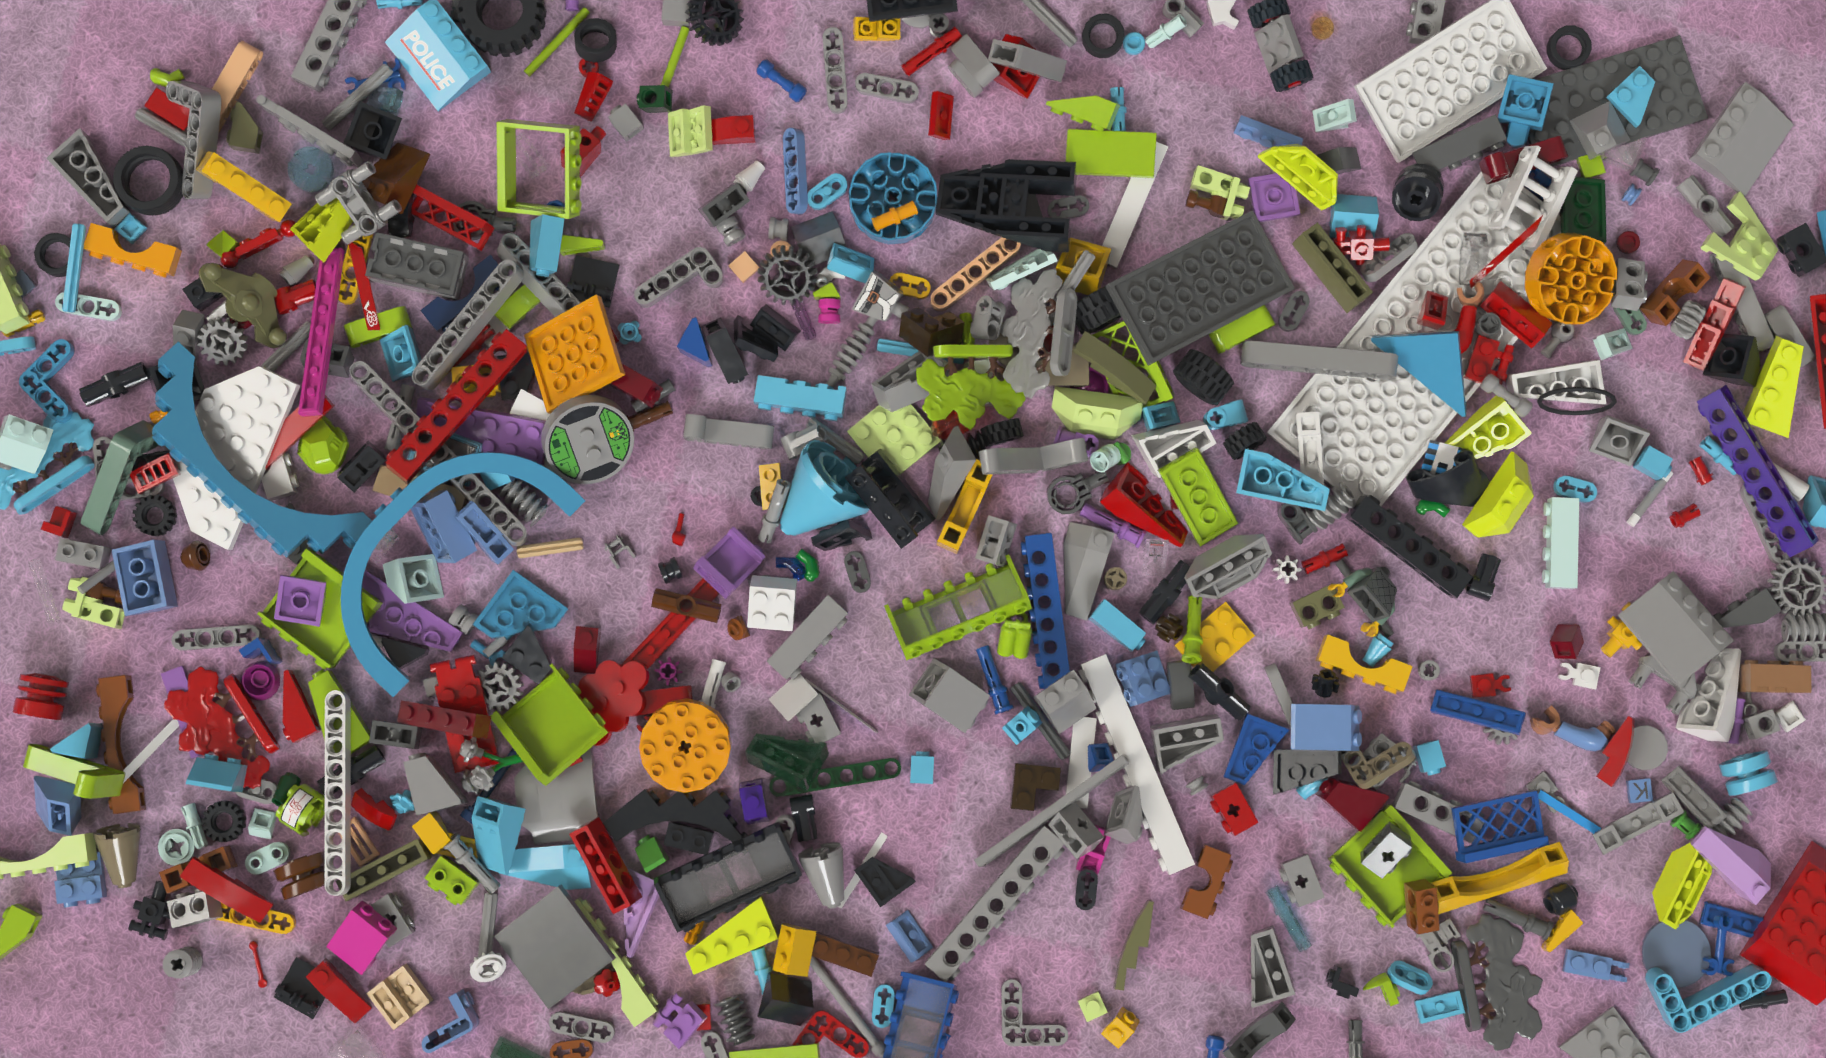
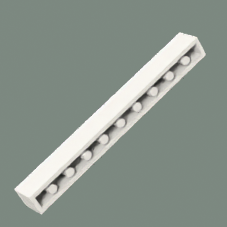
[1078,654,1195,875]

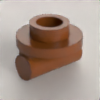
[727,615,750,640]

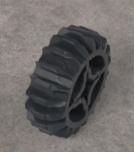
[685,0,744,46]

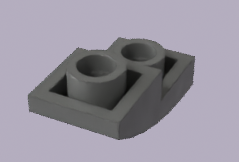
[1167,660,1195,710]

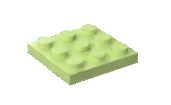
[847,404,941,474]

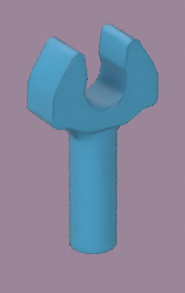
[470,639,505,667]

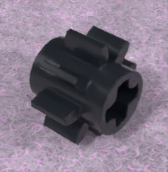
[1311,669,1340,698]

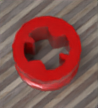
[579,59,599,77]

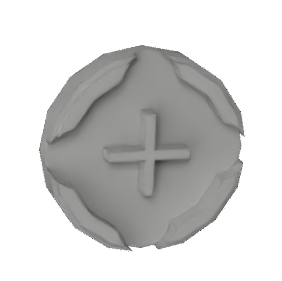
[1627,725,1668,770]

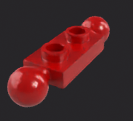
[220,219,296,268]

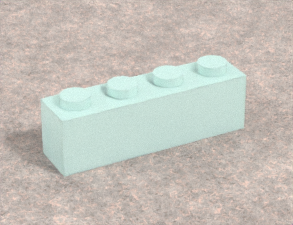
[1542,497,1579,589]

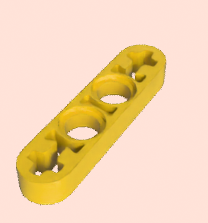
[338,222,374,305]
[216,903,296,934]

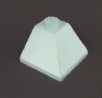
[383,554,444,604]

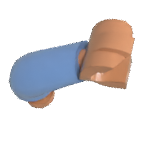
[1530,705,1616,752]

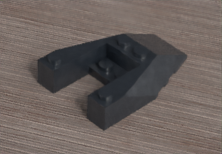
[935,159,1077,252]

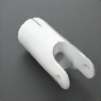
[1756,463,1810,501]

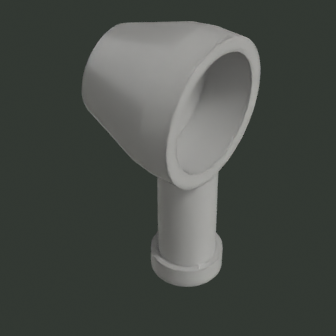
[1541,322,1575,358]

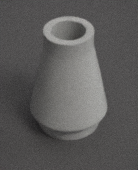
[279,255,314,286]

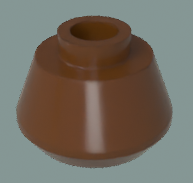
[180,540,210,571]

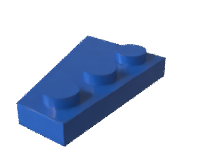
[1223,713,1289,785]

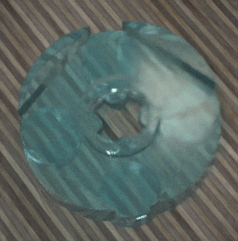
[287,146,334,192]

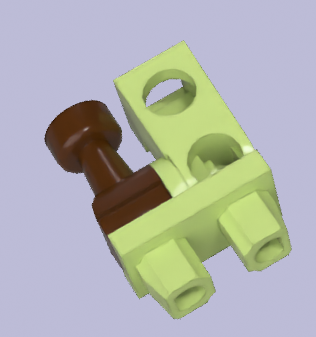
[1185,165,1250,221]
[62,577,125,629]

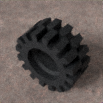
[980,418,1024,447]
[1223,422,1267,460]
[132,495,177,536]
[202,801,246,842]

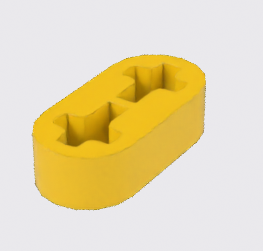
[889,273,931,299]

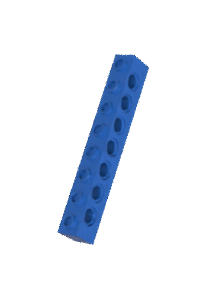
[1020,533,1070,712]

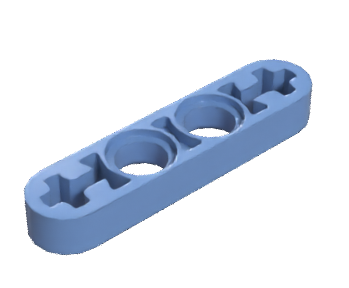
[783,128,808,215]

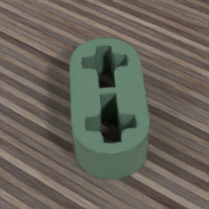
[1613,307,1647,335]

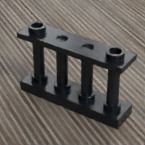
[845,449,936,549]

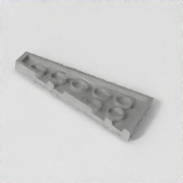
[1558,1006,1651,1058]

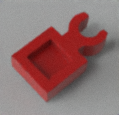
[1470,673,1511,698]

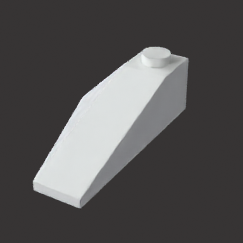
[1676,648,1741,742]

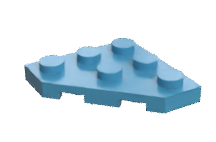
[473,570,569,639]

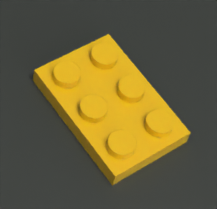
[1174,602,1255,672]

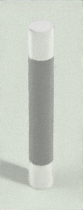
[1626,471,1673,527]

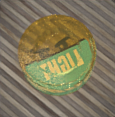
[1311,17,1334,40]

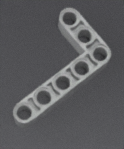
[166,81,221,199]
[979,438,1088,475]

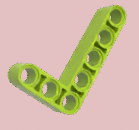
[23,744,126,799]

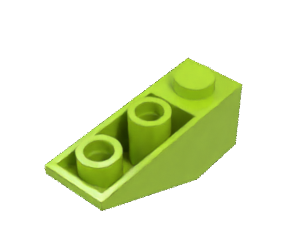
[1046,96,1120,132]
[0,904,43,960]

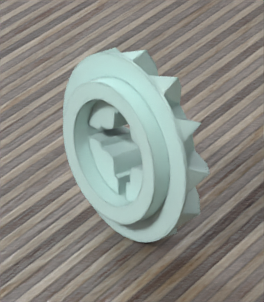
[158,829,195,865]

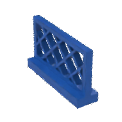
[1451,790,1549,863]

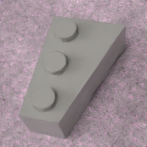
[1150,714,1224,774]

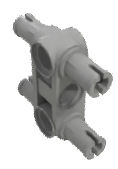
[315,161,402,244]

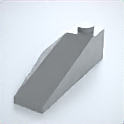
[928,426,976,520]
[1063,522,1115,621]

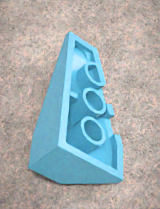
[499,844,592,890]

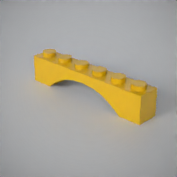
[1431,842,1569,914]

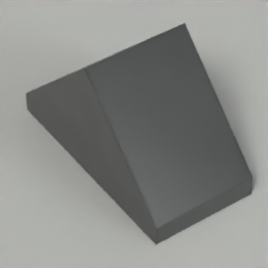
[1316,147,1361,174]

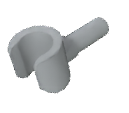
[1743,692,1757,715]

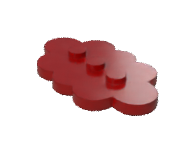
[578,660,649,746]

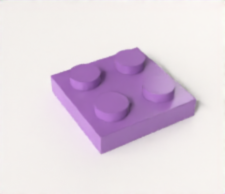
[1248,173,1300,222]

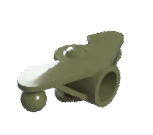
[199,262,287,349]

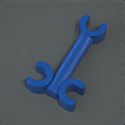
[345,58,406,95]
[1701,916,1734,976]

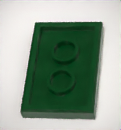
[1560,177,1607,244]

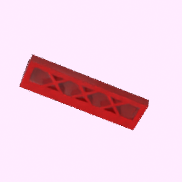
[411,184,495,251]

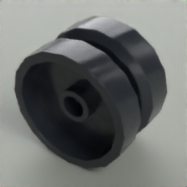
[1392,164,1444,221]

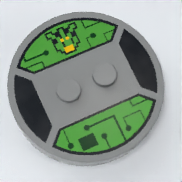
[541,395,634,484]

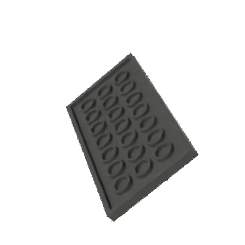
[1528,35,1708,167]
[1105,210,1295,366]

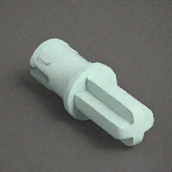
[1145,14,1187,48]
[181,803,208,849]

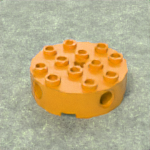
[1525,233,1617,325]
[639,698,732,793]

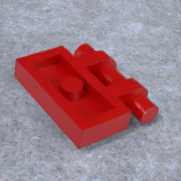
[1463,335,1515,385]

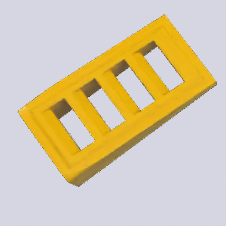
[1541,909,1583,952]

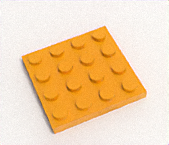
[524,294,625,414]

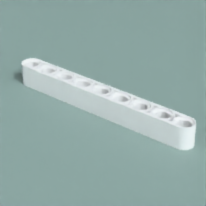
[325,690,351,896]

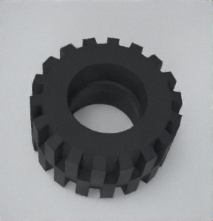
[1075,287,1121,335]
[1173,349,1234,406]

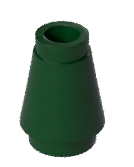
[271,772,301,807]

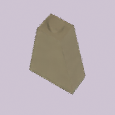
[1035,343,1089,386]

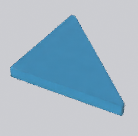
[1371,331,1467,417]

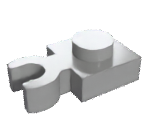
[1525,772,1565,813]

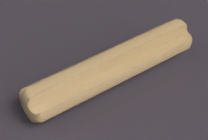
[517,537,584,558]

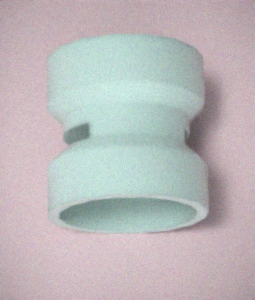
[1090,444,1121,472]

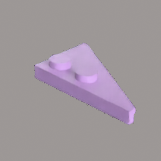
[624,867,659,958]

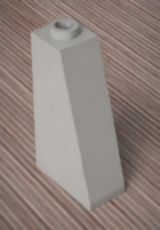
[988,39,1067,82]

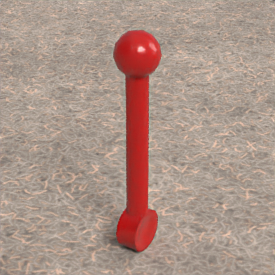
[249,941,268,988]

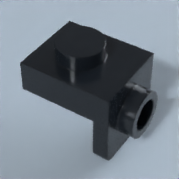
[1326,965,1359,999]

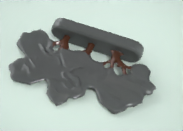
[1451,914,1543,1051]

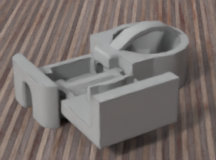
[1416,918,1461,972]

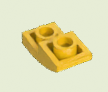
[853,17,900,41]

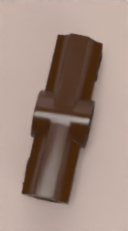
[651,588,722,623]

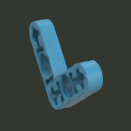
[19,339,75,423]

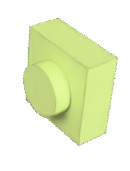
[1077,991,1108,1022]

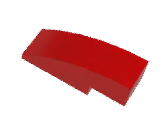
[1596,716,1635,787]

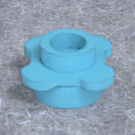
[618,321,642,345]

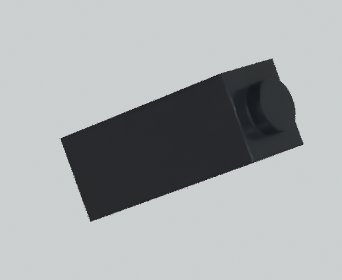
[701,317,749,384]

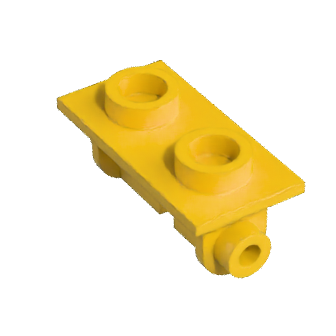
[759,463,784,510]

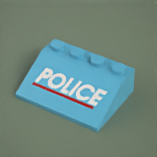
[385,0,491,112]

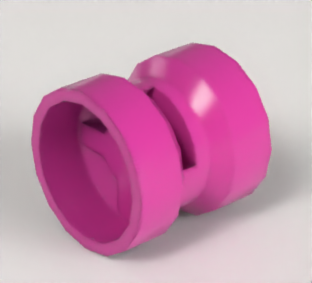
[818,298,841,324]

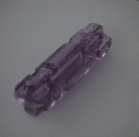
[791,299,817,341]

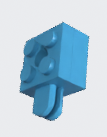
[1498,74,1553,148]

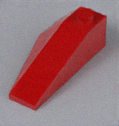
[1100,462,1188,547]

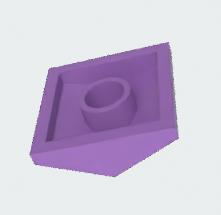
[274,575,326,627]

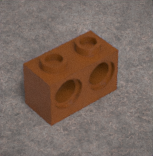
[1404,879,1440,935]

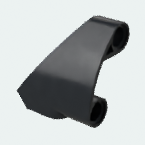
[1406,450,1490,507]

